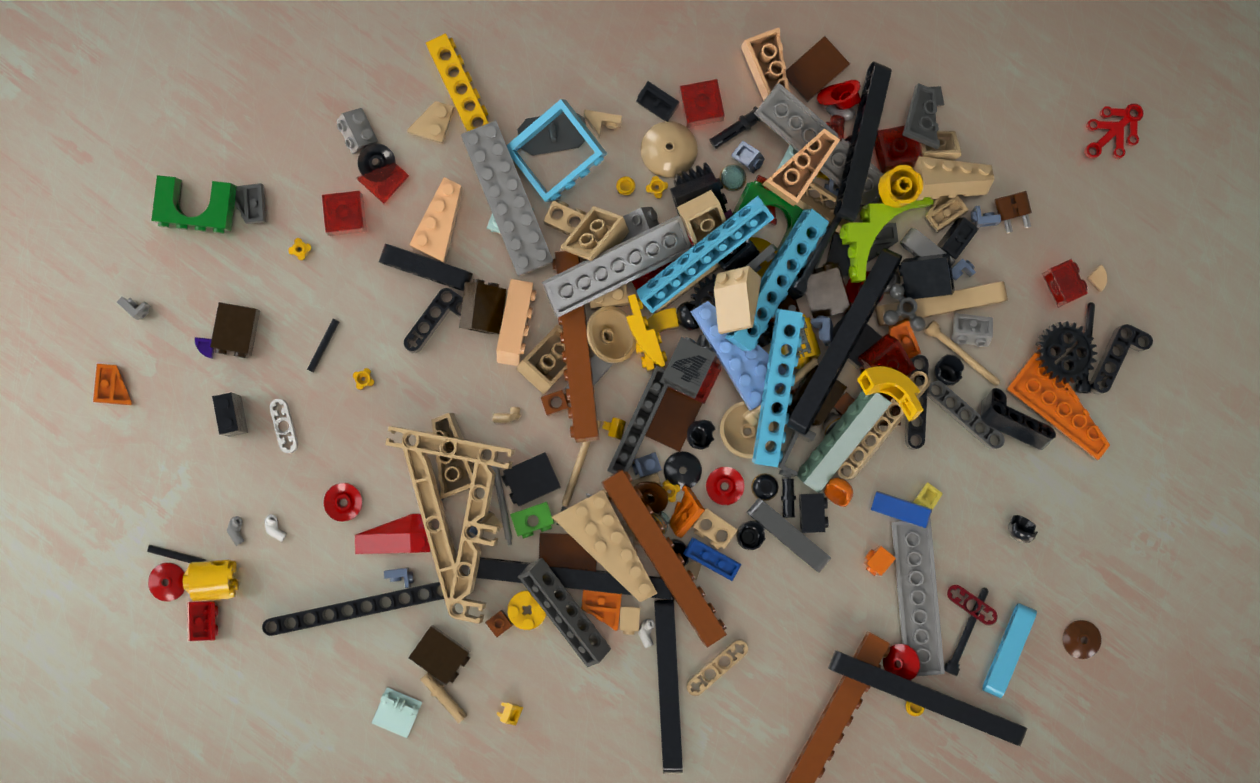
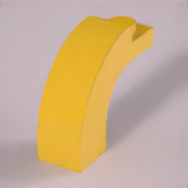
[636,308,679,372]
[857,366,924,421]

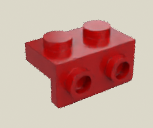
[187,601,218,641]

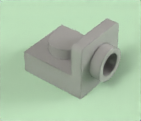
[117,297,151,320]

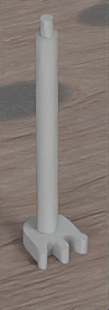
[491,466,512,545]

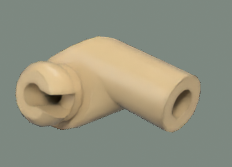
[492,407,521,423]

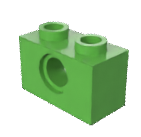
[510,502,555,539]

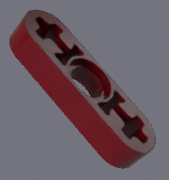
[947,585,998,626]

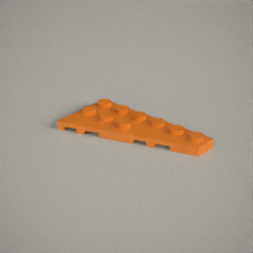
[1006,347,1110,460]

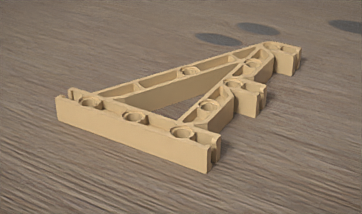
[385,426,515,624]

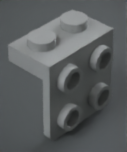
[621,207,659,243]

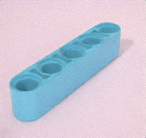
[982,603,1037,698]

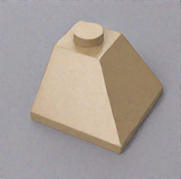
[917,131,961,161]

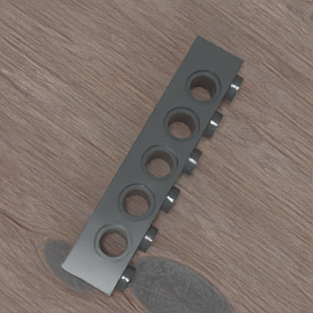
[607,365,668,474]
[518,558,611,667]

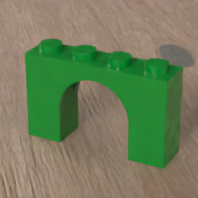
[151,175,237,234]
[731,181,810,253]

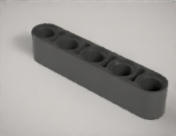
[927,381,1005,449]
[746,498,831,573]

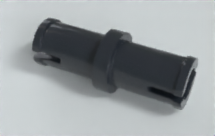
[781,478,796,518]

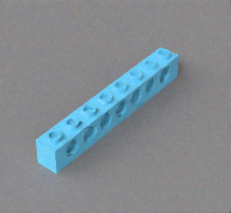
[636,196,774,313]
[725,209,829,351]
[752,309,805,467]

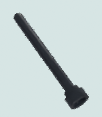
[791,216,842,296]
[1075,302,1095,394]
[944,588,989,676]

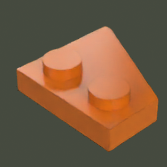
[93,364,132,405]
[669,485,705,538]

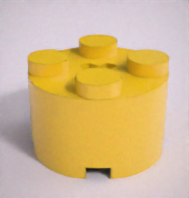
[878,165,923,208]
[507,590,547,630]

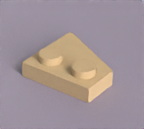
[407,101,454,144]
[926,195,969,233]

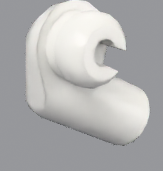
[265,514,287,542]
[638,619,655,648]

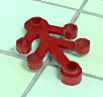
[1085,104,1144,159]

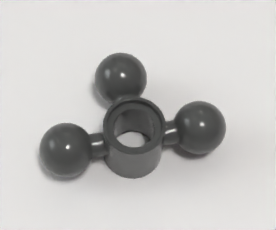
[883,284,925,332]

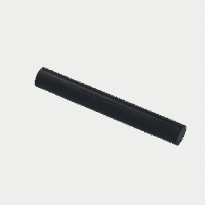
[307,319,339,373]
[147,545,206,563]

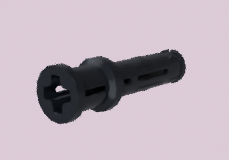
[709,106,763,149]

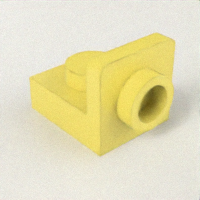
[912,482,943,510]

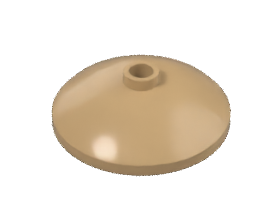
[641,121,697,178]
[587,306,636,363]
[720,401,777,458]

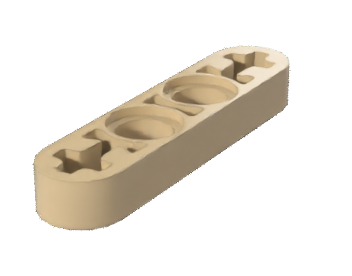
[687,640,748,696]

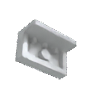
[337,108,378,154]

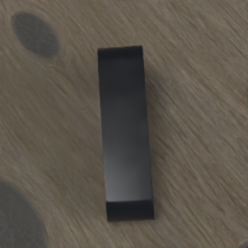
[404,288,463,353]
[1090,324,1153,394]
[981,388,1056,450]

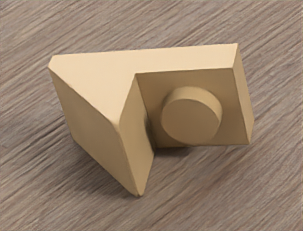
[584,110,622,139]

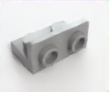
[951,313,993,347]

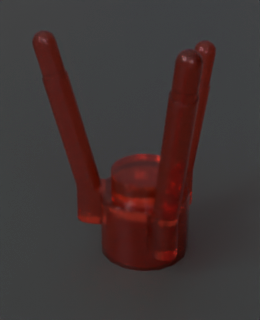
[825,115,845,142]

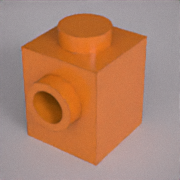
[864,546,896,576]

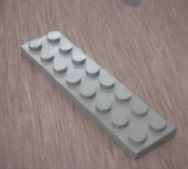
[754,83,884,207]
[461,121,553,276]
[542,215,692,318]
[891,519,945,676]

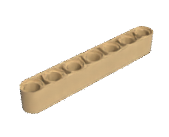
[876,281,1008,326]
[837,371,930,480]

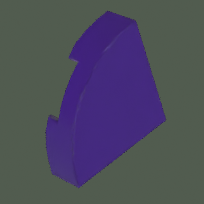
[195,337,214,359]

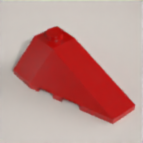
[355,514,431,554]

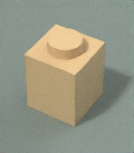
[619,606,640,635]

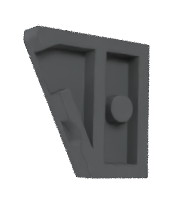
[235,183,266,224]
[867,223,898,263]

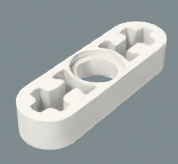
[270,399,298,453]

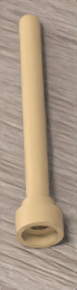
[924,320,1000,386]
[743,358,818,427]
[562,420,602,506]

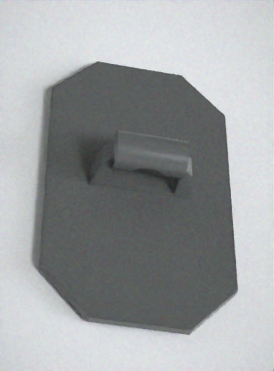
[517,112,586,156]

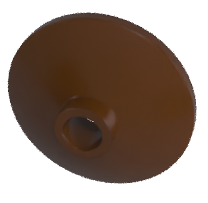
[634,481,668,515]
[1062,620,1101,659]

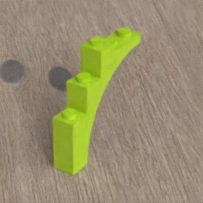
[840,197,933,283]

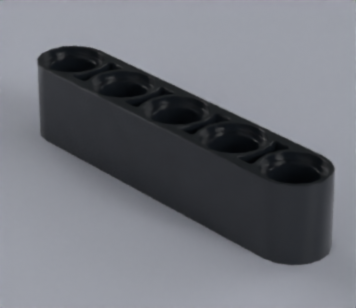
[379,244,473,291]
[905,355,929,450]

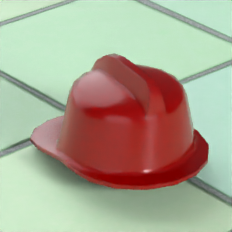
[817,80,861,110]

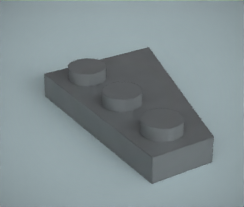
[903,83,940,149]

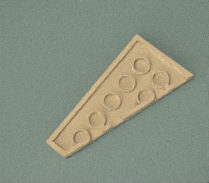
[552,490,657,603]

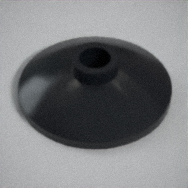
[357,143,396,182]
[664,451,702,490]

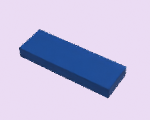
[871,491,932,528]
[683,537,742,581]

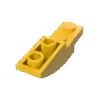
[626,294,668,368]

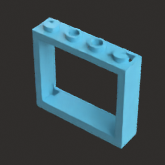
[506,99,607,202]

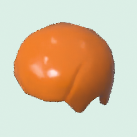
[824,477,853,507]

